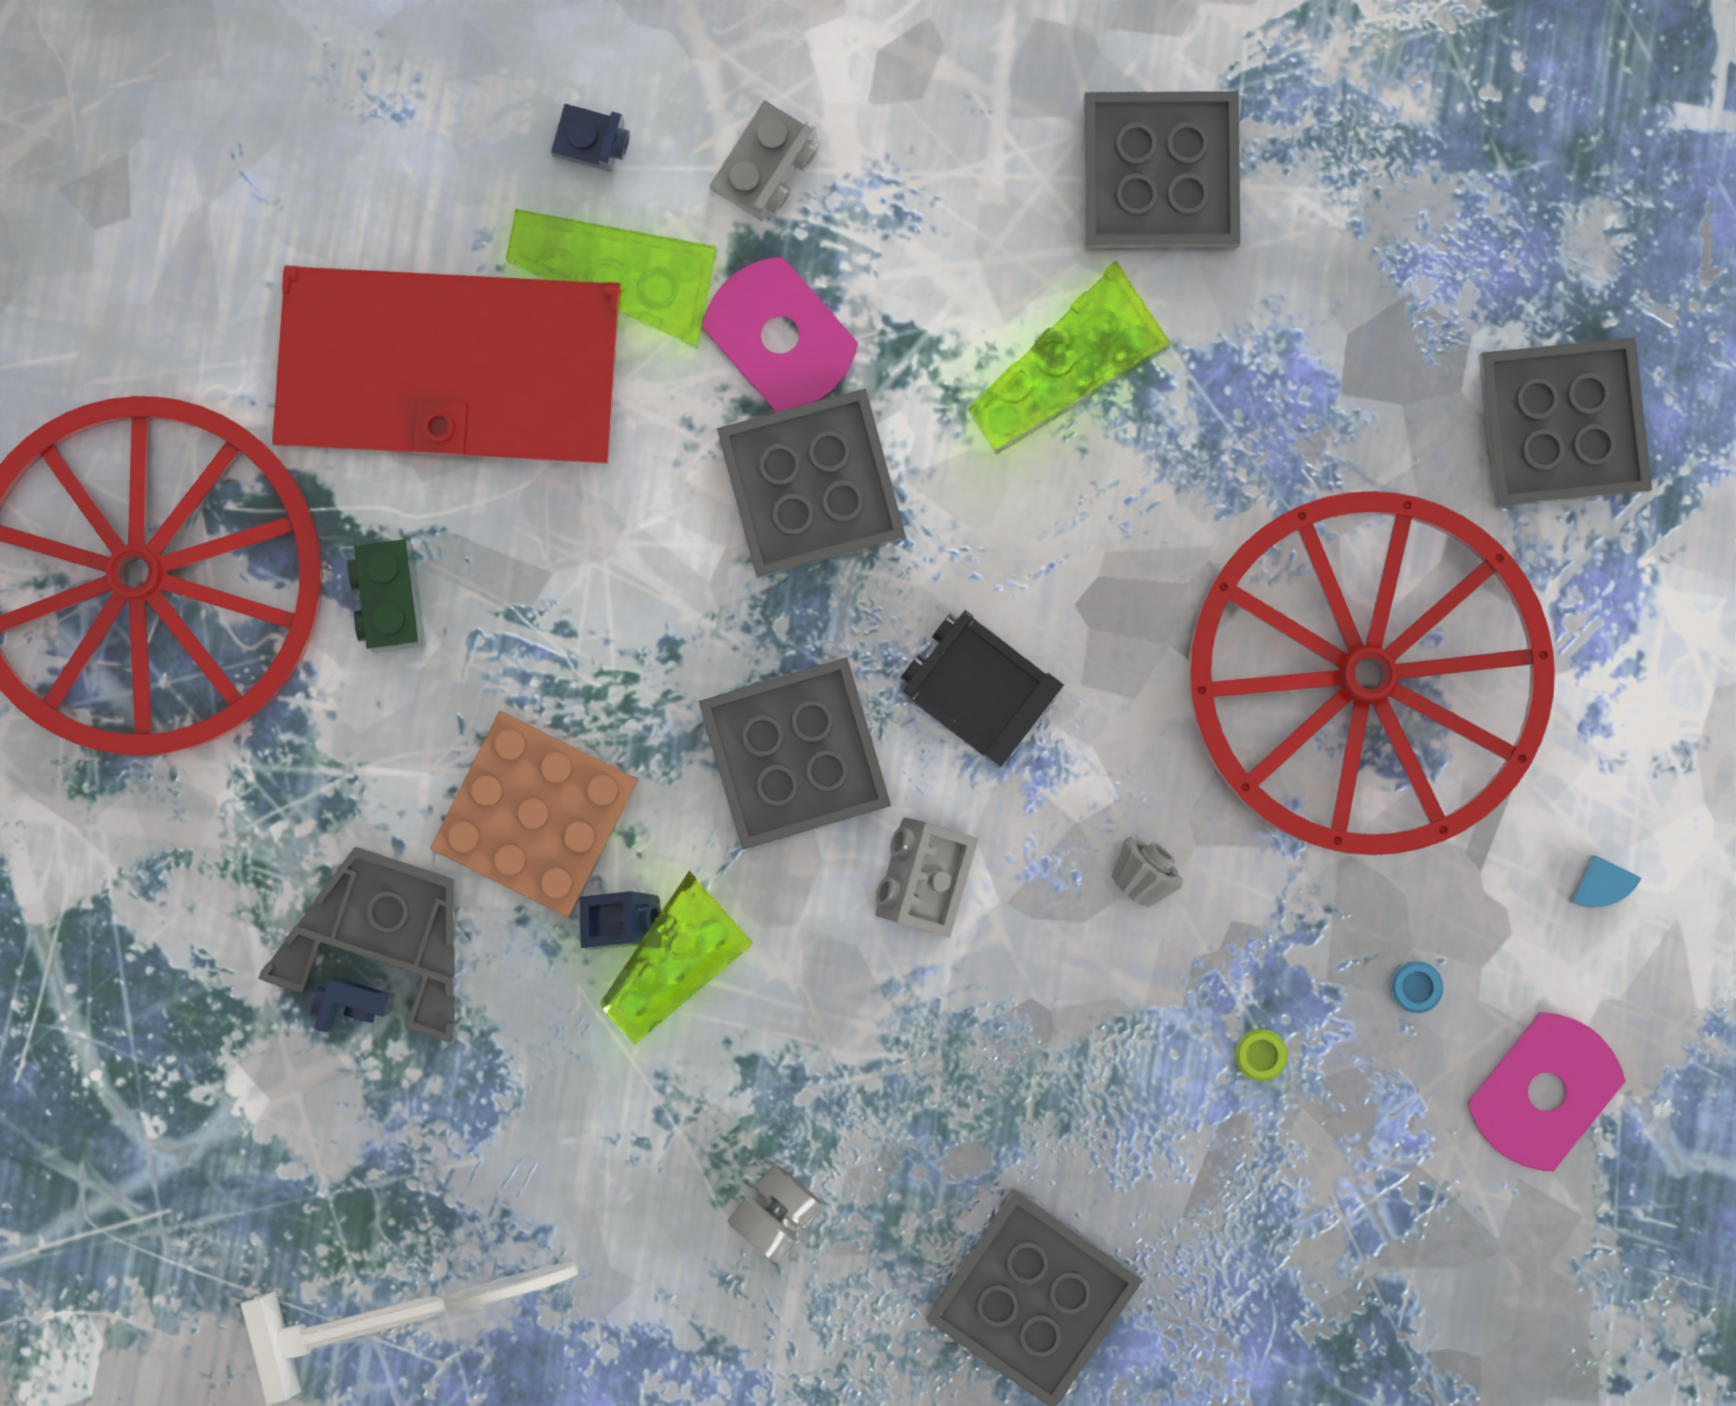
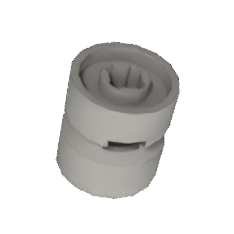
[728,1164,825,1264]

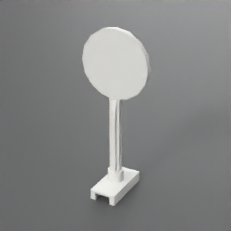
[240,1262,579,1405]

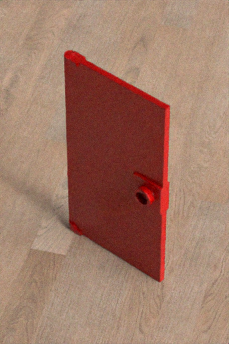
[272,265,621,464]

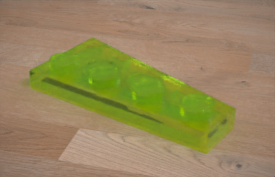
[506,209,717,349]
[968,260,1170,455]

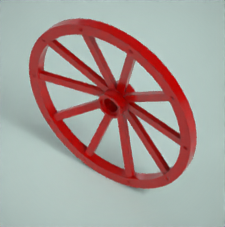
[0,396,323,756]
[1188,491,1555,855]

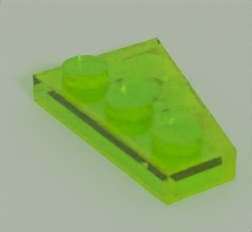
[599,870,754,1044]

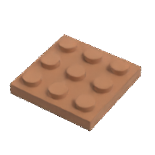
[430,710,639,918]

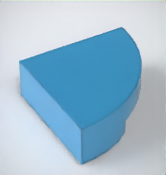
[1570,855,1642,907]

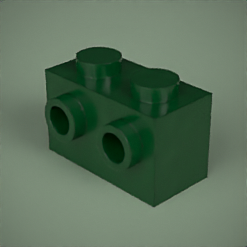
[348,539,426,653]

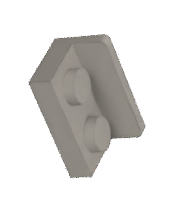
[710,100,819,221]
[875,817,978,938]

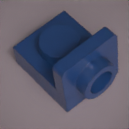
[551,103,631,172]
[579,891,663,950]
[310,977,395,1033]

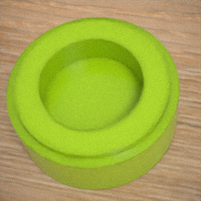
[1234,1029,1288,1081]

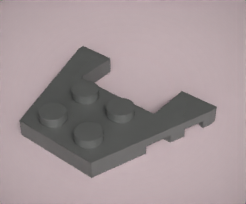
[258,847,455,1043]

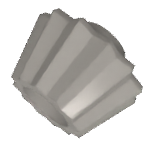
[1111,837,1184,907]

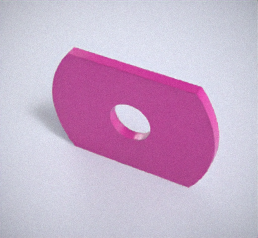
[702,257,858,412]
[1467,1012,1625,1171]

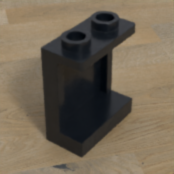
[900,609,1064,769]

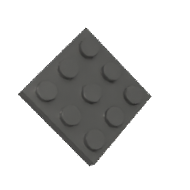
[1084,91,1240,248]
[1478,337,1652,508]
[717,388,906,579]
[699,657,891,850]
[925,1189,1143,1406]

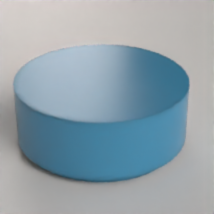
[1389,961,1443,1013]

